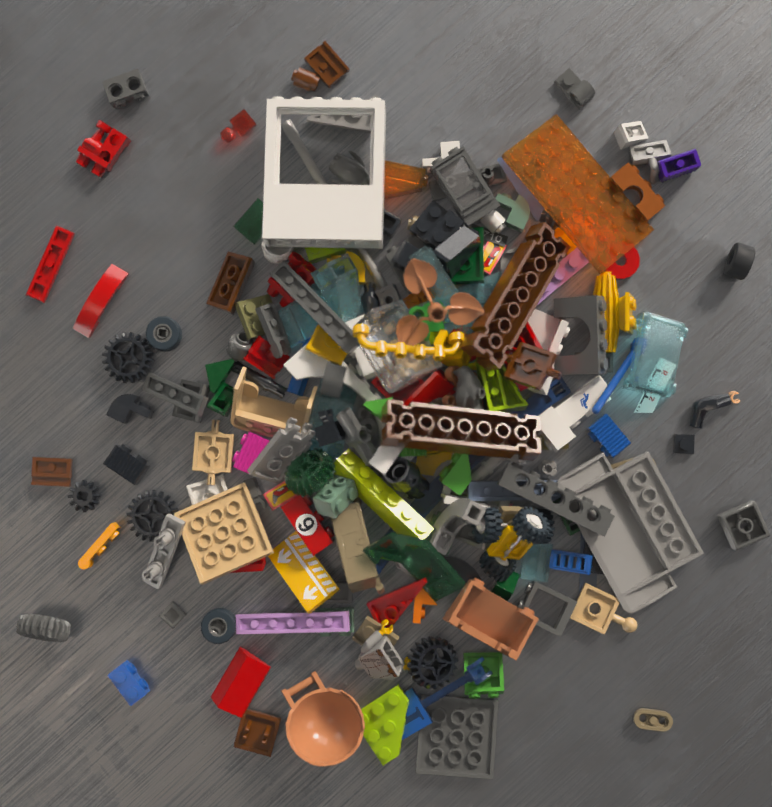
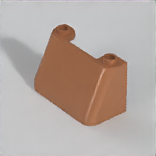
[443,577,539,661]

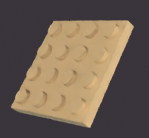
[174,482,274,585]

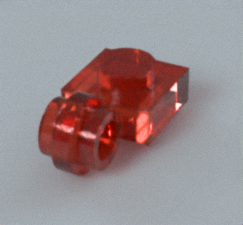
[220,109,256,143]

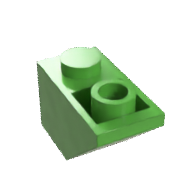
[439,453,472,496]

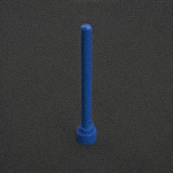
[592,337,648,414]

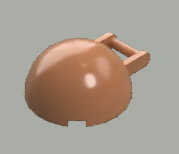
[281,671,365,767]

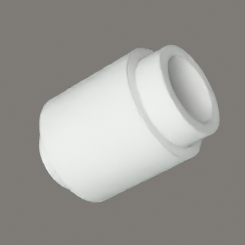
[480,210,506,234]

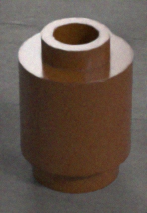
[291,67,320,92]

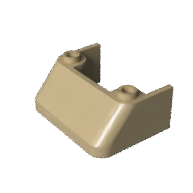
[230,367,318,438]

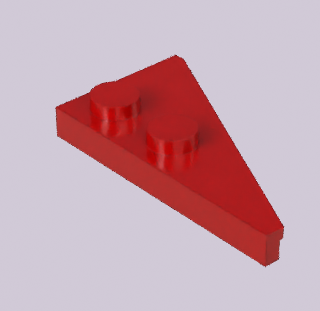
[366,577,428,628]

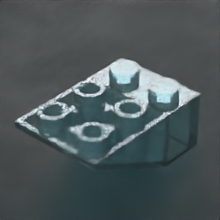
[311,253,363,322]

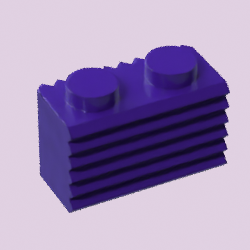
[657,149,701,183]

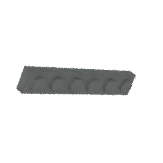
[270,261,360,356]

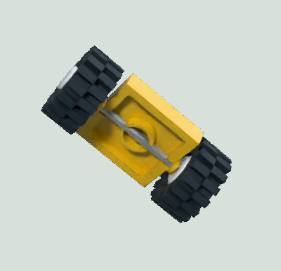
[479,506,550,582]

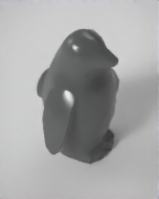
[329,151,370,185]
[453,365,485,410]

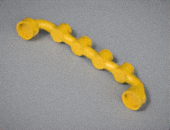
[353,324,464,361]

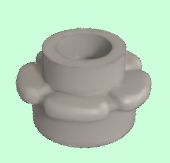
[538,459,557,478]

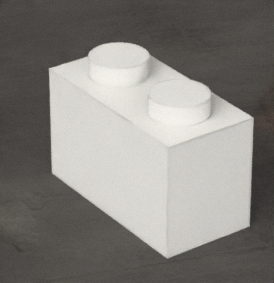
[537,406,576,453]

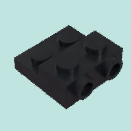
[409,200,464,250]

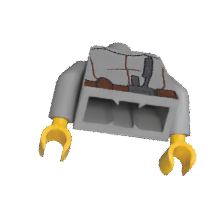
[355,619,411,681]

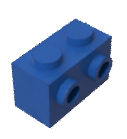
[107,660,150,706]

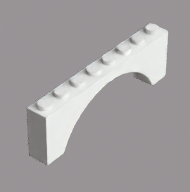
[284,342,415,477]

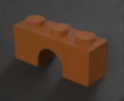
[608,162,665,224]

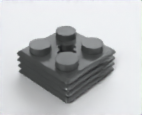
[717,501,770,551]

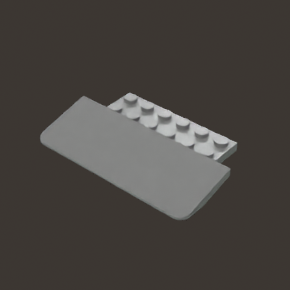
[557,451,704,613]

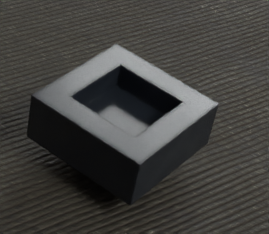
[673,434,695,454]

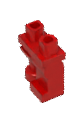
[76,120,131,178]
[266,252,322,309]

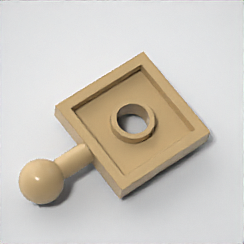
[570,583,637,635]

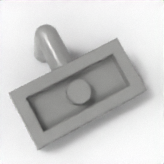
[629,140,671,184]

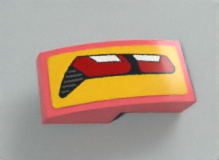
[484,241,507,276]
[263,473,307,511]

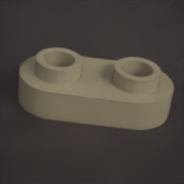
[633,708,673,732]

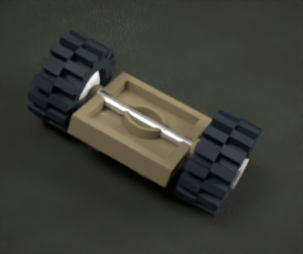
[471,506,555,544]

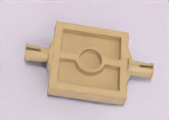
[192,420,234,485]

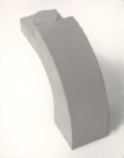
[427,498,487,555]

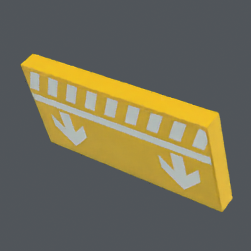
[268,531,340,614]

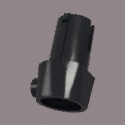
[384,456,429,499]

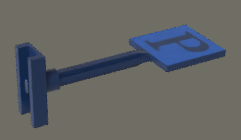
[402,657,493,740]

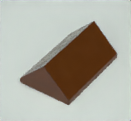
[206,251,255,315]

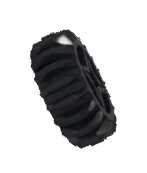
[102,332,155,384]
[126,490,179,542]
[407,636,458,689]

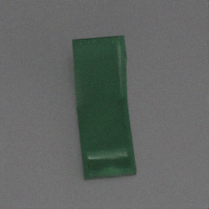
[362,532,466,602]

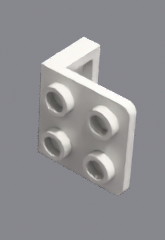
[528,309,570,356]

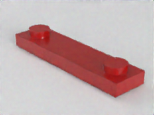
[26,225,75,303]

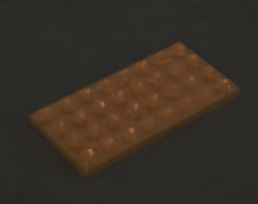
[501,114,654,274]

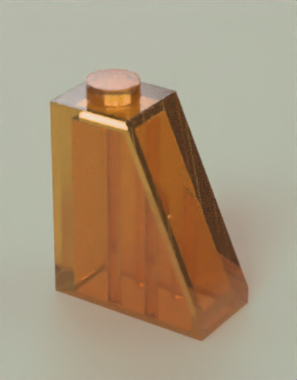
[384,160,429,200]

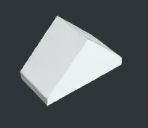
[614,121,648,150]

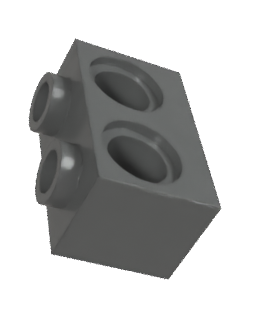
[102,69,149,108]

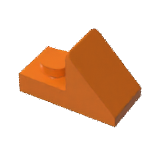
[412,587,437,624]

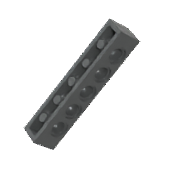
[497,462,615,537]

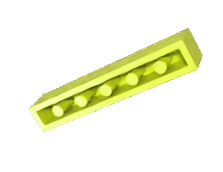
[330,448,434,549]

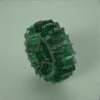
[284,448,336,497]

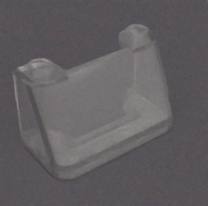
[355,300,443,393]

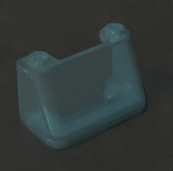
[622,311,688,398]

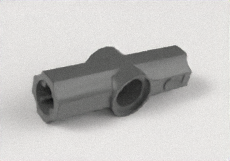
[336,407,376,466]

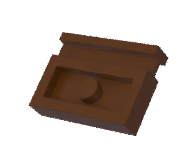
[304,41,350,88]
[31,457,73,487]

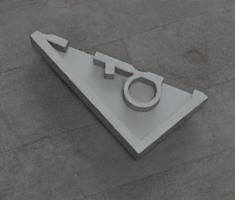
[307,95,378,133]

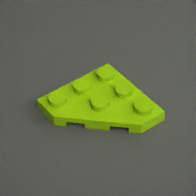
[361,684,409,766]

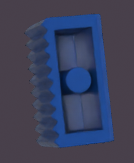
[586,413,631,458]

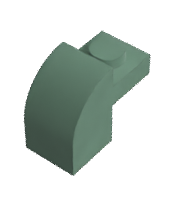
[496,193,530,233]

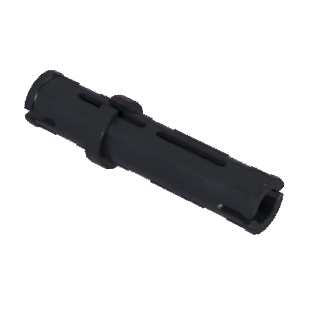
[232,361,288,399]

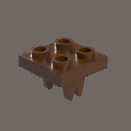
[233,708,281,757]

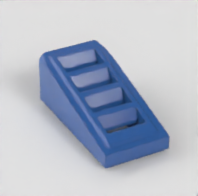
[549,549,593,575]

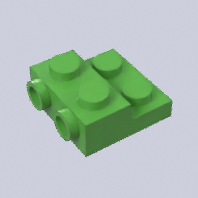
[463,652,504,699]

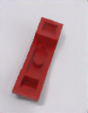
[73,264,129,339]

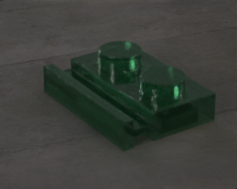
[233,198,263,245]

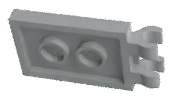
[248,417,316,484]

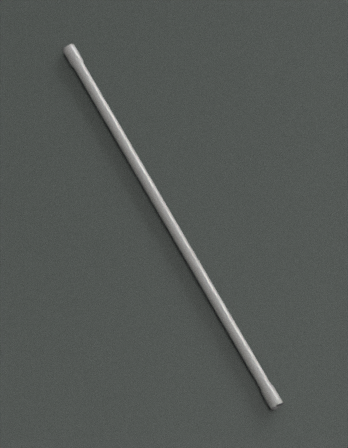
[281,120,457,407]

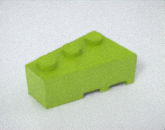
[475,358,528,413]

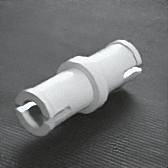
[471,457,506,481]

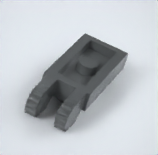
[255,302,291,358]

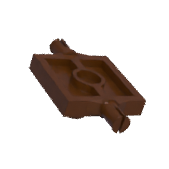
[504,342,562,391]

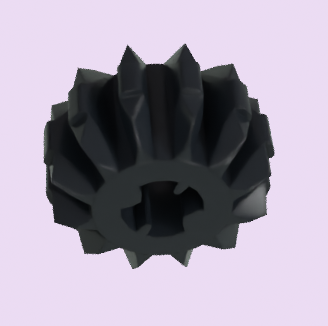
[68,480,102,512]

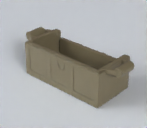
[331,497,385,594]

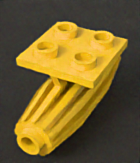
[593,271,637,353]

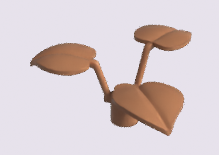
[396,258,484,346]

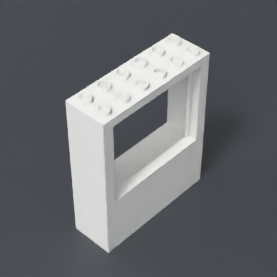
[262,96,386,249]

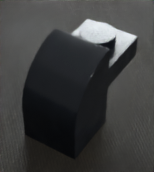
[106,394,154,424]

